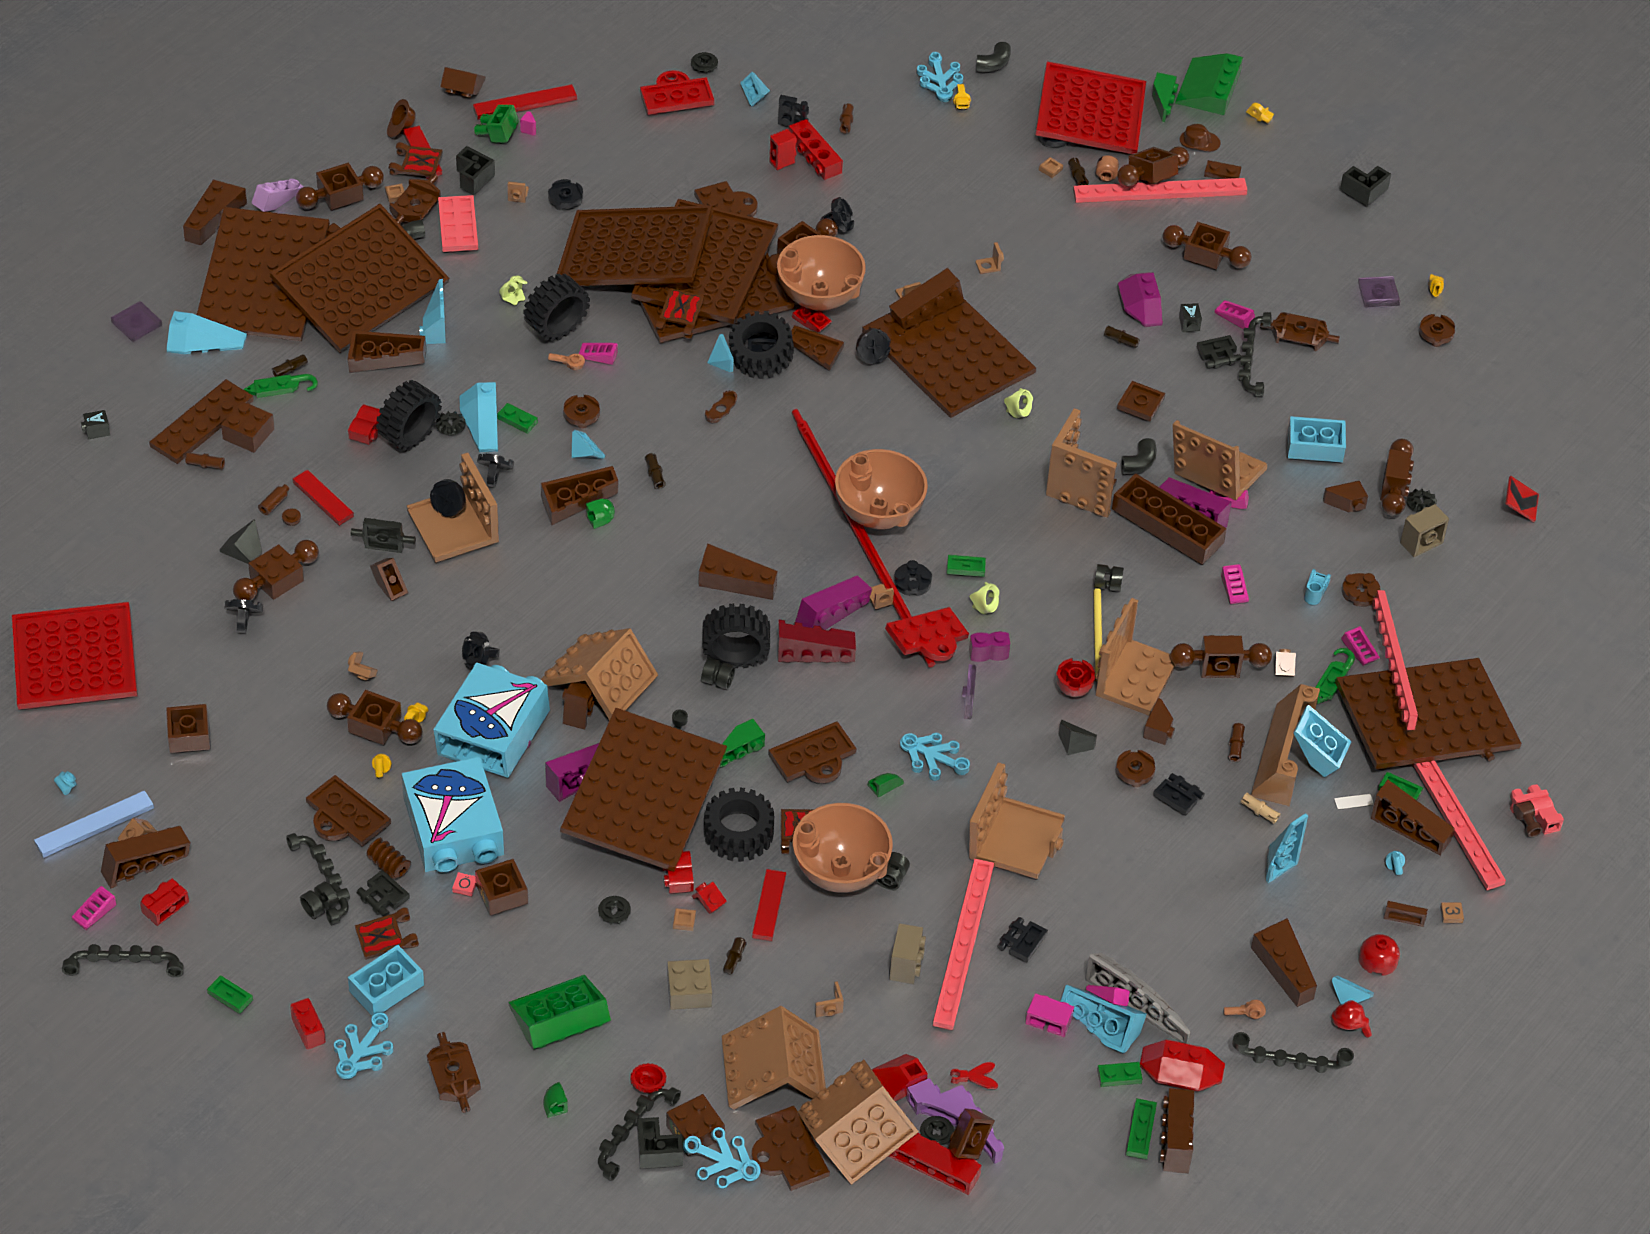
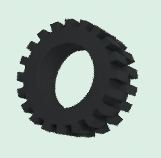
[523,274,590,341]
[729,311,794,379]
[376,380,442,450]
[702,603,770,669]
[704,787,775,862]

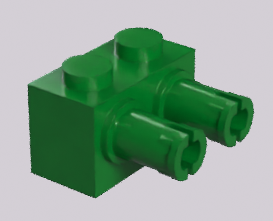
[474,105,519,143]

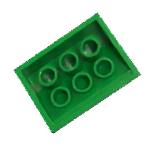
[1175,53,1243,115]
[508,974,611,1049]

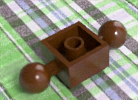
[1117,146,1189,187]
[296,162,384,210]
[766,219,838,275]
[1163,221,1252,269]
[1380,438,1414,516]
[233,540,319,601]
[1171,635,1272,678]
[327,690,423,745]

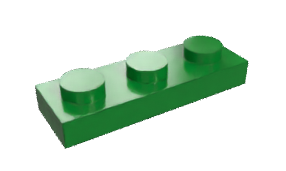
[1126,1098,1157,1159]

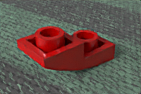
[792,306,832,332]

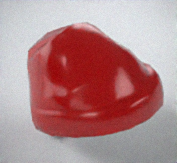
[1331,1000,1372,1037]

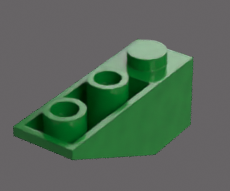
[1152,72,1179,122]
[720,719,765,767]

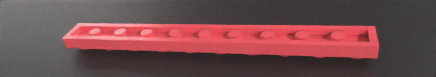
[1073,178,1247,203]
[1373,590,1418,730]
[1412,761,1506,890]
[933,859,994,1030]

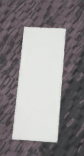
[1334,794,1374,809]

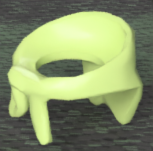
[499,275,528,306]
[1004,388,1033,419]
[969,582,1000,614]

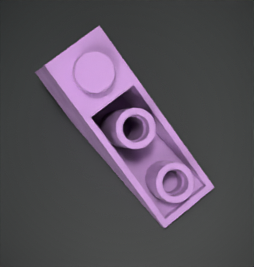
[252,179,304,212]

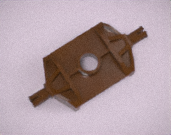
[389,174,441,224]
[1260,312,1340,351]
[427,1032,481,1113]

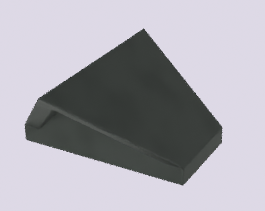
[220,519,262,564]
[1059,720,1097,755]

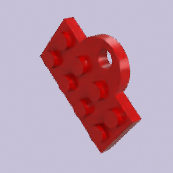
[640,70,714,115]
[885,607,969,661]

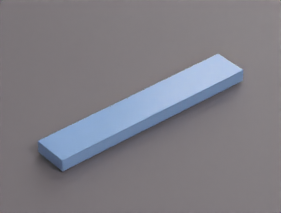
[34,790,154,858]

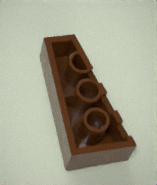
[183,179,247,245]
[889,268,965,329]
[348,331,427,373]
[541,466,618,525]
[699,543,778,600]
[562,681,598,730]
[101,826,191,889]
[1251,918,1317,1007]

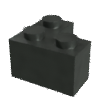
[456,146,495,195]
[1340,166,1391,206]
[637,1117,683,1169]

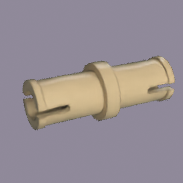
[1240,792,1281,824]

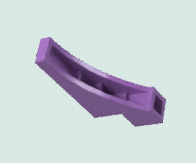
[906,1078,1004,1164]

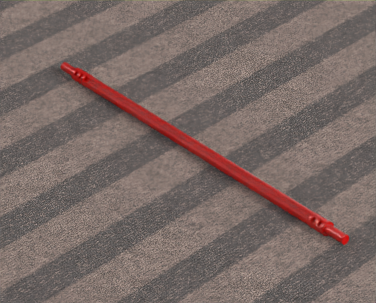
[792,409,936,668]

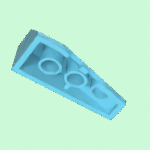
[419,279,446,344]
[167,311,247,354]
[459,382,498,452]
[1266,813,1308,883]
[1061,985,1147,1053]

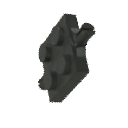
[350,518,416,553]

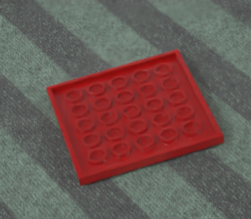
[1035,61,1146,154]
[12,602,137,710]

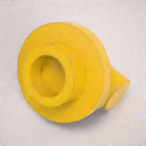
[372,754,392,777]

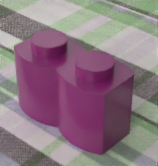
[969,631,1010,662]

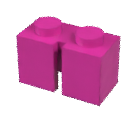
[1026,993,1074,1037]

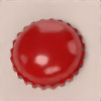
[630,1063,667,1093]

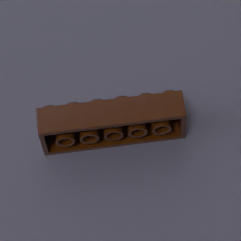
[1112,473,1227,565]

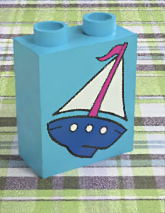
[433,662,550,778]
[402,757,504,872]

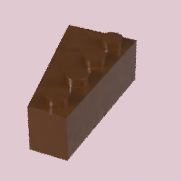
[1371,780,1455,856]
[1160,1088,1194,1174]

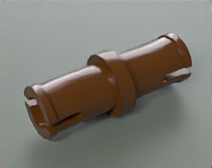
[840,103,854,134]
[185,452,225,469]
[1228,723,1245,762]

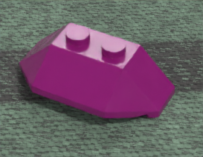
[1118,272,1163,327]

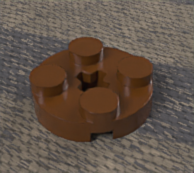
[1419,314,1455,347]
[563,395,600,429]
[1342,573,1381,607]
[1116,750,1155,788]

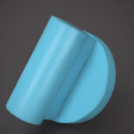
[54,771,77,795]
[1385,851,1405,875]

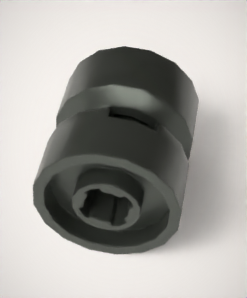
[1094,564,1124,592]
[701,658,735,690]
[876,852,910,890]
[300,881,338,919]

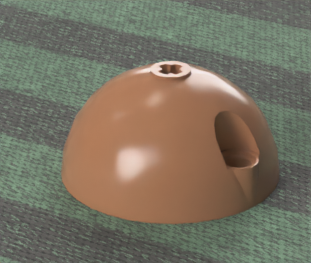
[777,235,866,311]
[835,449,928,530]
[793,803,893,893]

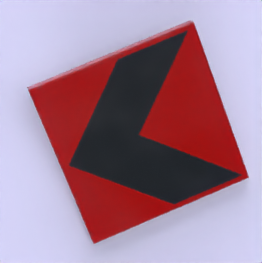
[1505,476,1539,522]

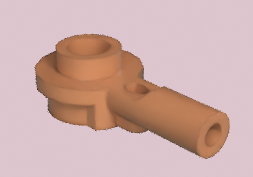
[548,353,585,370]
[1224,1000,1266,1019]

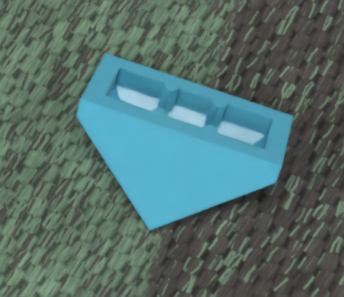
[740,72,770,106]
[707,334,734,372]
[572,430,605,459]
[1332,975,1374,1004]

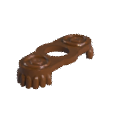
[705,390,738,423]

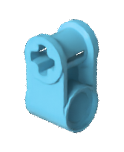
[1304,569,1331,605]

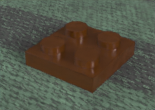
[1117,381,1165,422]

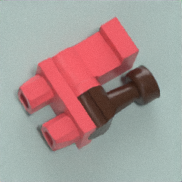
[1510,784,1564,837]

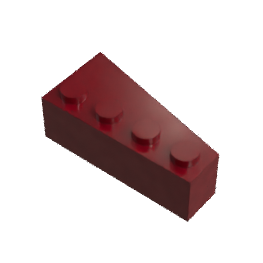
[778,619,856,663]

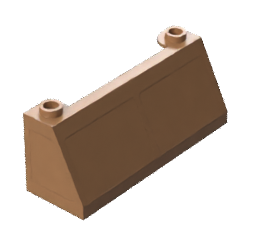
[1251,684,1320,806]

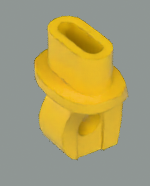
[953,84,971,109]
[1246,102,1274,124]
[1428,274,1444,297]
[404,702,429,722]

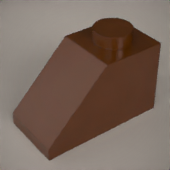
[1323,480,1368,512]
[370,558,408,601]
[1143,698,1175,745]

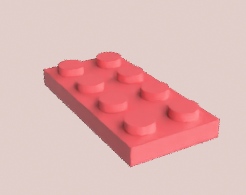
[438,195,478,252]

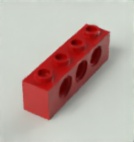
[789,119,843,180]

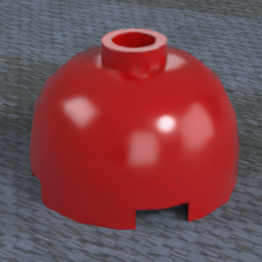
[1056,658,1095,697]
[1359,934,1400,976]

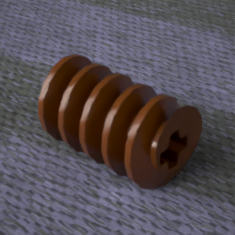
[366,837,411,879]

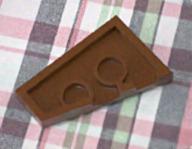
[791,325,844,370]

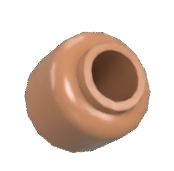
[1096,155,1119,181]

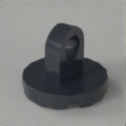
[820,197,854,232]
[856,328,891,365]
[477,453,514,487]
[430,479,466,517]
[224,599,263,633]
[462,632,500,670]

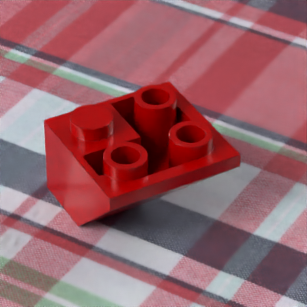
[872,1054,928,1101]

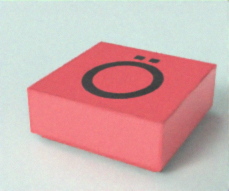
[452,872,476,897]

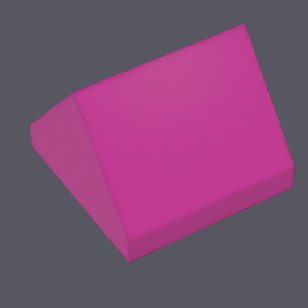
[520,111,536,135]

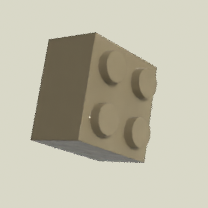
[1400,504,1449,557]
[890,923,926,984]
[667,959,712,1010]

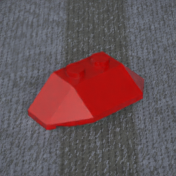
[1140,1040,1225,1091]

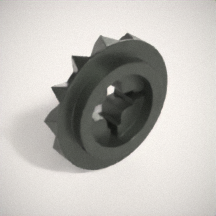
[691,52,718,73]
[436,411,465,435]
[1407,488,1437,512]
[598,896,631,925]
[920,1116,954,1145]

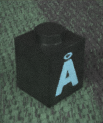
[1179,303,1202,332]
[81,410,110,440]

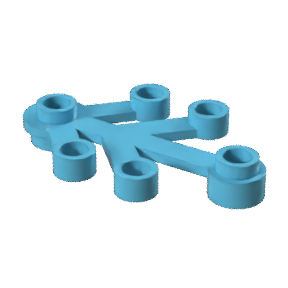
[917,52,963,102]
[900,733,970,781]
[334,1012,394,1079]
[683,1127,760,1189]

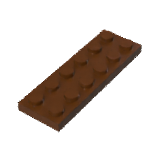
[149,379,254,464]

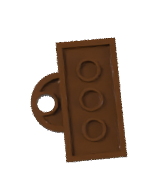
[694,181,758,217]
[768,721,857,783]
[306,775,391,847]
[752,1106,830,1191]

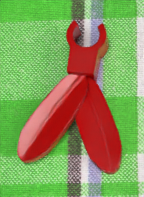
[950,1062,998,1089]

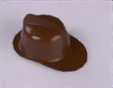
[387,99,416,138]
[1180,124,1221,152]

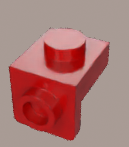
[692,882,727,914]

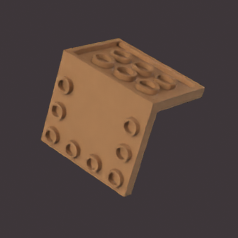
[1046,408,1117,518]
[1173,420,1267,500]
[407,453,499,563]
[1095,598,1176,716]
[541,628,658,720]
[969,762,1065,879]
[722,1006,826,1109]
[797,1059,919,1185]

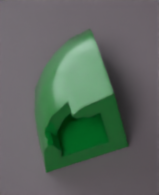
[586,499,615,529]
[867,773,904,798]
[543,1082,568,1118]

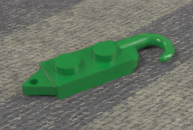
[244,374,318,398]
[1315,648,1355,704]

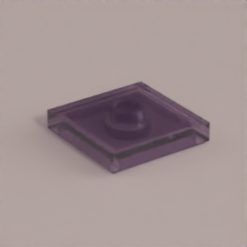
[1358,276,1400,308]
[111,301,162,342]
[962,664,976,720]

